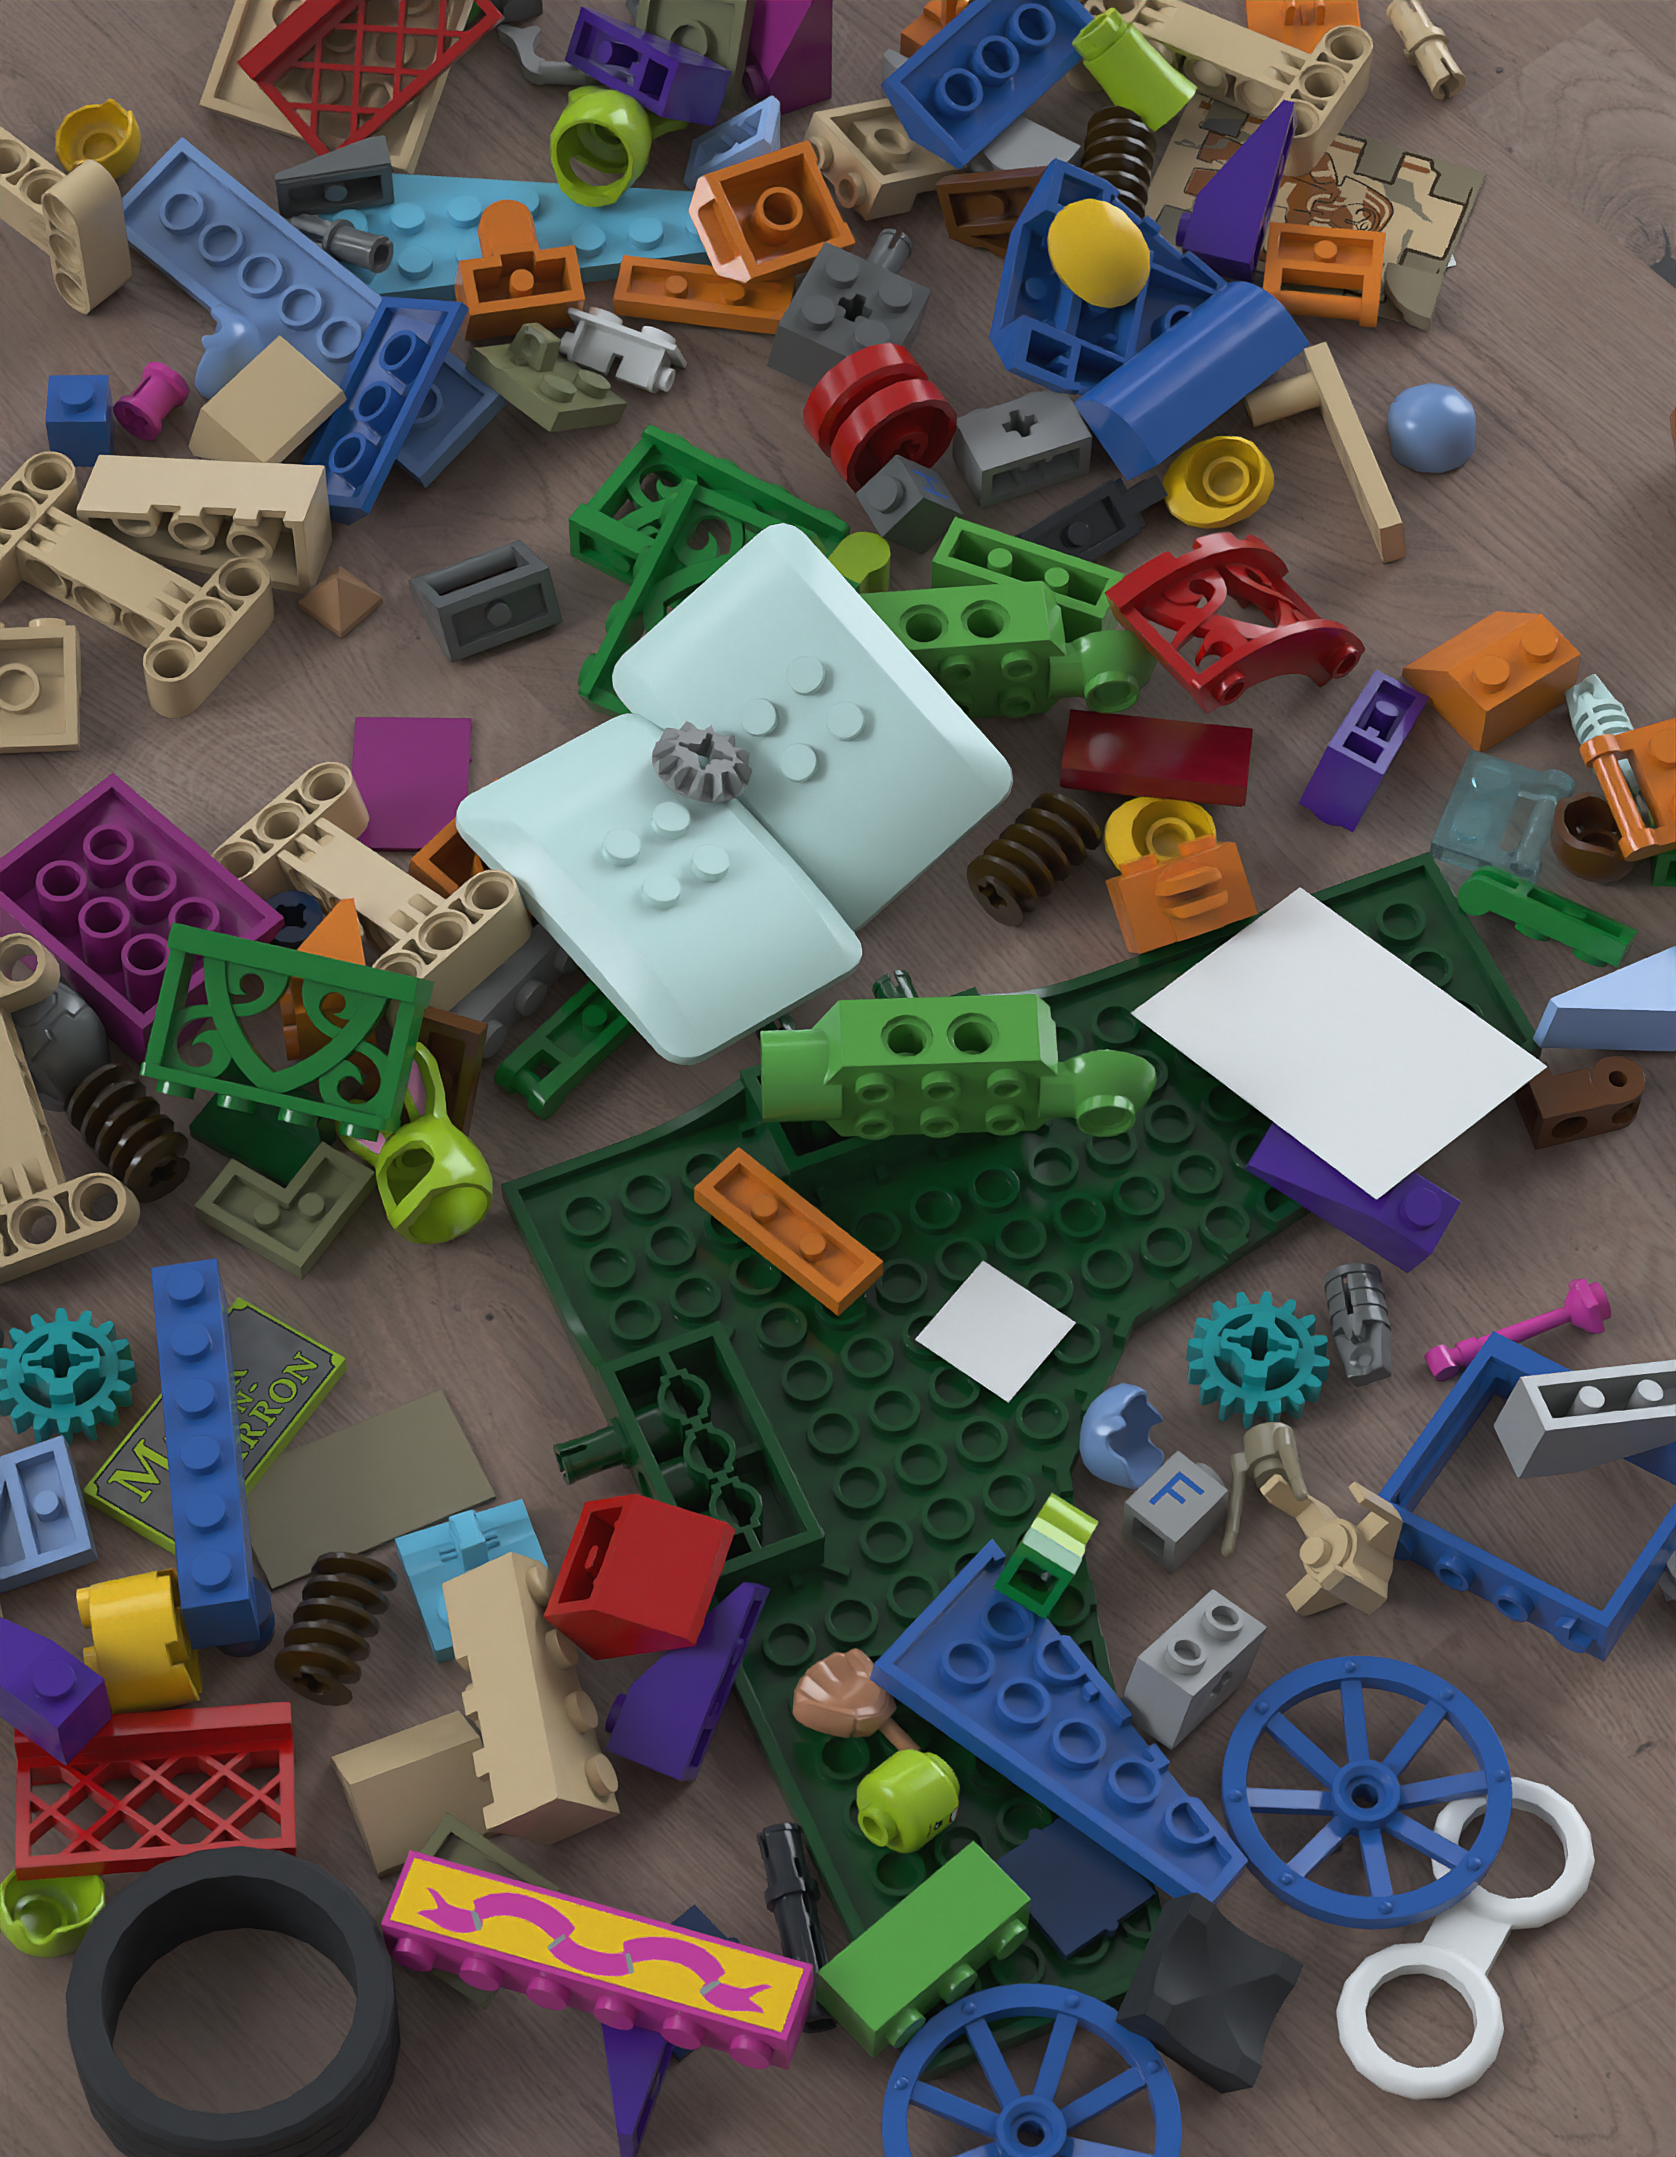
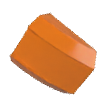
[688,140,856,283]

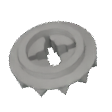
[652,721,753,803]

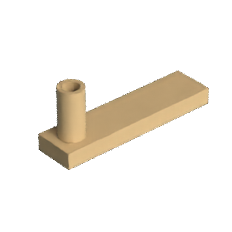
[1243,342,1406,564]

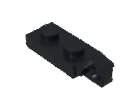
[1014,474,1168,562]

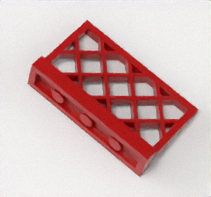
[237,0,505,156]
[14,1701,297,1881]

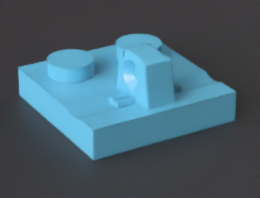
[395,1499,549,1664]

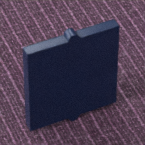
[995,1817,1156,1961]

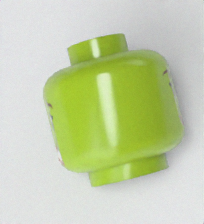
[856,1749,960,1853]

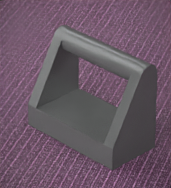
[408,540,563,662]

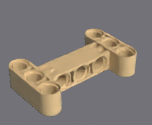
[1066,0,1373,177]
[0,126,132,314]
[0,452,274,718]
[211,762,533,1031]
[0,933,140,1284]

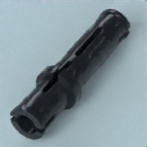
[757,1823,839,2033]

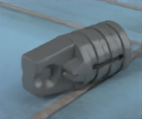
[1323,1262,1392,1387]

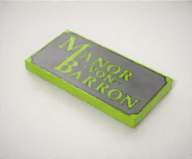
[83,1297,347,1555]

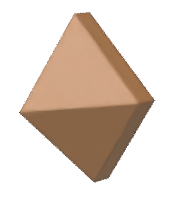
[297,565,383,639]

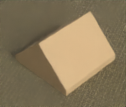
[188,335,347,463]
[331,1710,501,1879]

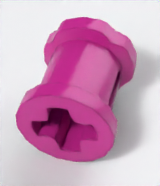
[113,361,190,441]

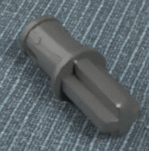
[288,213,394,273]

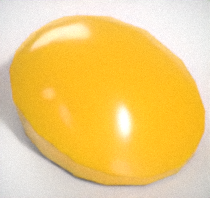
[1047,199,1150,308]
[1162,436,1274,529]
[1104,797,1218,870]

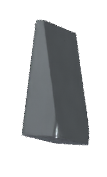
[274,135,395,219]

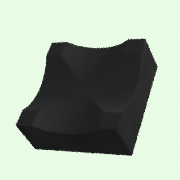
[1115,1892,1303,2094]

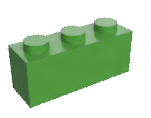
[931,517,1125,643]
[816,1841,1031,2058]

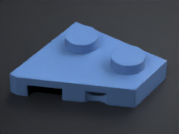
[0,1435,99,1594]

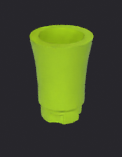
[1072,8,1197,132]

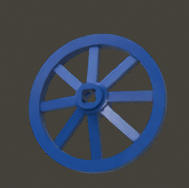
[1221,1656,1513,1929]
[881,1984,1182,2157]

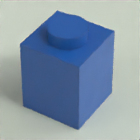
[45,375,116,467]

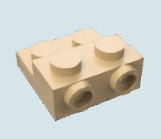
[803,98,967,221]
[0,618,81,754]

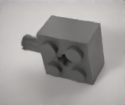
[767,229,932,388]

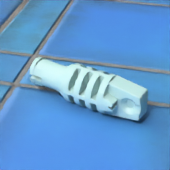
[1565,674,1648,812]

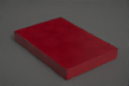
[1059,709,1253,807]

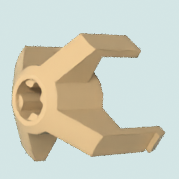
[1260,1474,1403,1617]

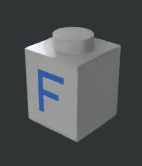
[1122,1451,1228,1574]

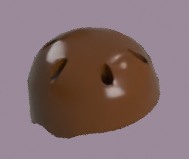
[1550,791,1648,883]

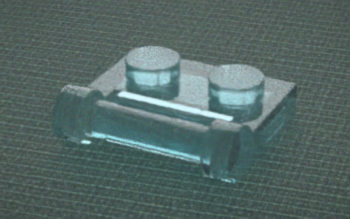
[1430,749,1575,884]

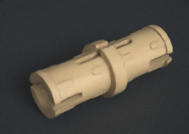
[1386,0,1466,100]

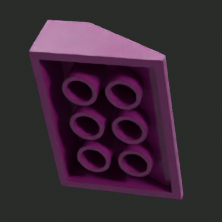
[742,0,833,116]
[0,773,285,1065]

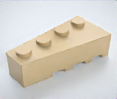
[76,455,333,594]
[442,1552,621,1845]

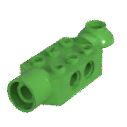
[859,581,1157,719]
[760,994,1157,1140]

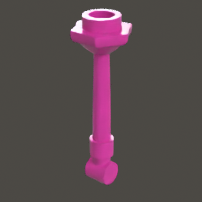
[1424,1278,1611,1381]

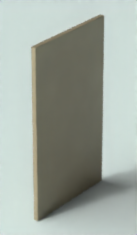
[246,1389,496,1591]

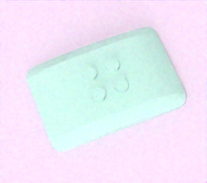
[612,523,1013,933]
[455,713,862,1065]

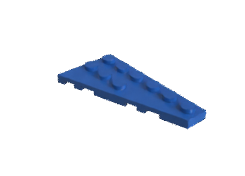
[870,1539,1248,1905]

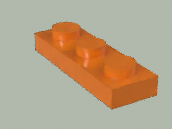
[613,255,796,335]
[694,1147,883,1316]

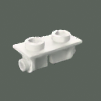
[559,307,687,394]

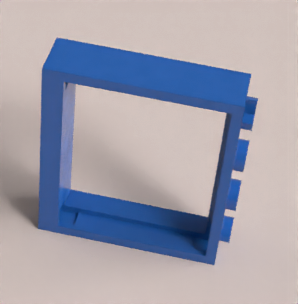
[1378,1331,1676,1661]

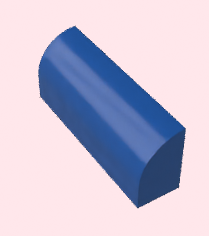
[1073,281,1310,481]

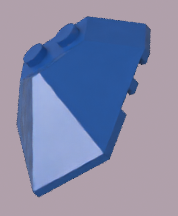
[989,158,1228,395]

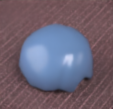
[194,303,263,400]
[1387,383,1476,473]
[1079,1383,1165,1491]

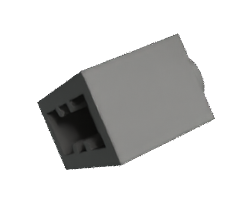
[952,389,1092,509]
[1121,1589,1267,1750]

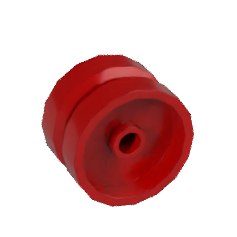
[803,342,957,494]

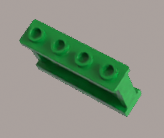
[568,424,850,609]
[578,478,827,718]
[139,922,434,1142]

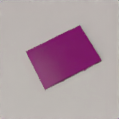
[352,717,473,852]

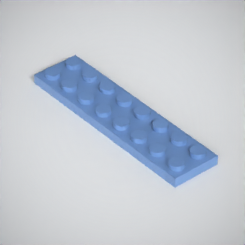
[122,137,507,488]

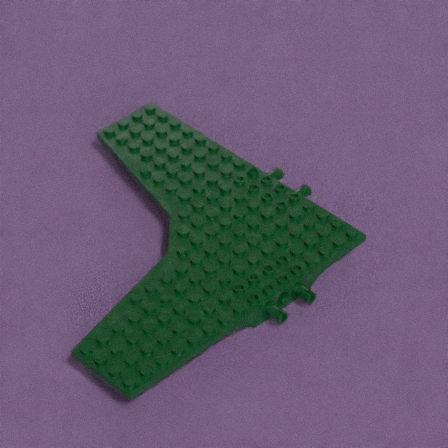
[501,851,1542,2083]

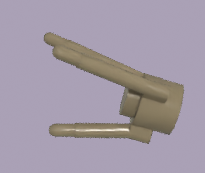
[1221,1422,1308,1558]

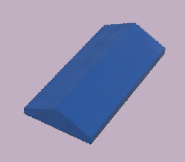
[881,0,1094,170]
[300,296,469,526]

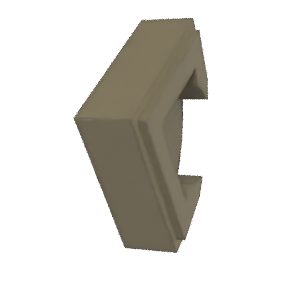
[1384,262,1444,331]

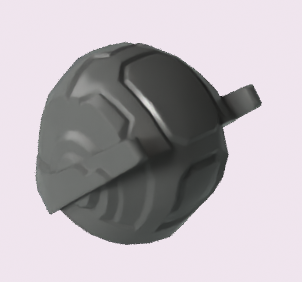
[11,961,111,1112]

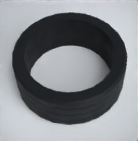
[66,1846,401,2157]

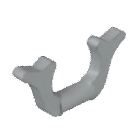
[498,24,602,86]

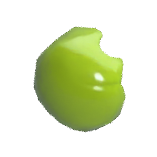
[0,1870,106,1958]

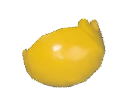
[55,99,142,180]

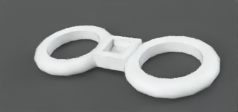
[1336,1777,1595,2100]

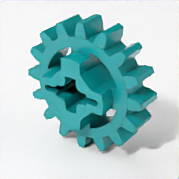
[1186,1291,1330,1429]
[0,1308,137,1447]

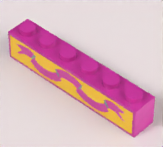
[381,1850,815,2070]

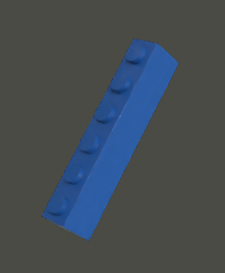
[151,1258,260,1650]

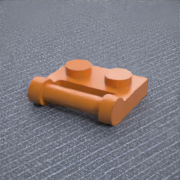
[1263,222,1386,328]
[1579,717,1676,862]

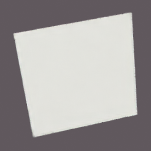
[915,1261,1076,1403]

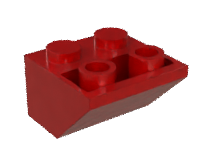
[543,1494,735,1661]

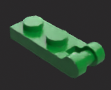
[1457,865,1638,968]
[494,980,636,1120]

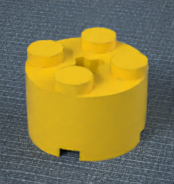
[76,1568,202,1714]

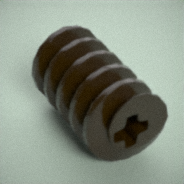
[1081,105,1157,219]
[966,792,1102,926]
[63,1061,190,1203]
[274,1552,398,1706]

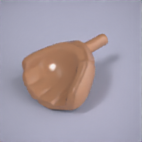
[792,1648,920,1751]

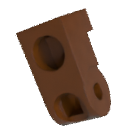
[1514,1056,1646,1150]

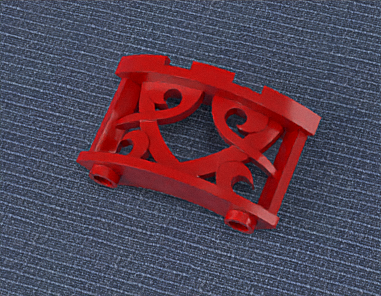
[1104,532,1365,714]

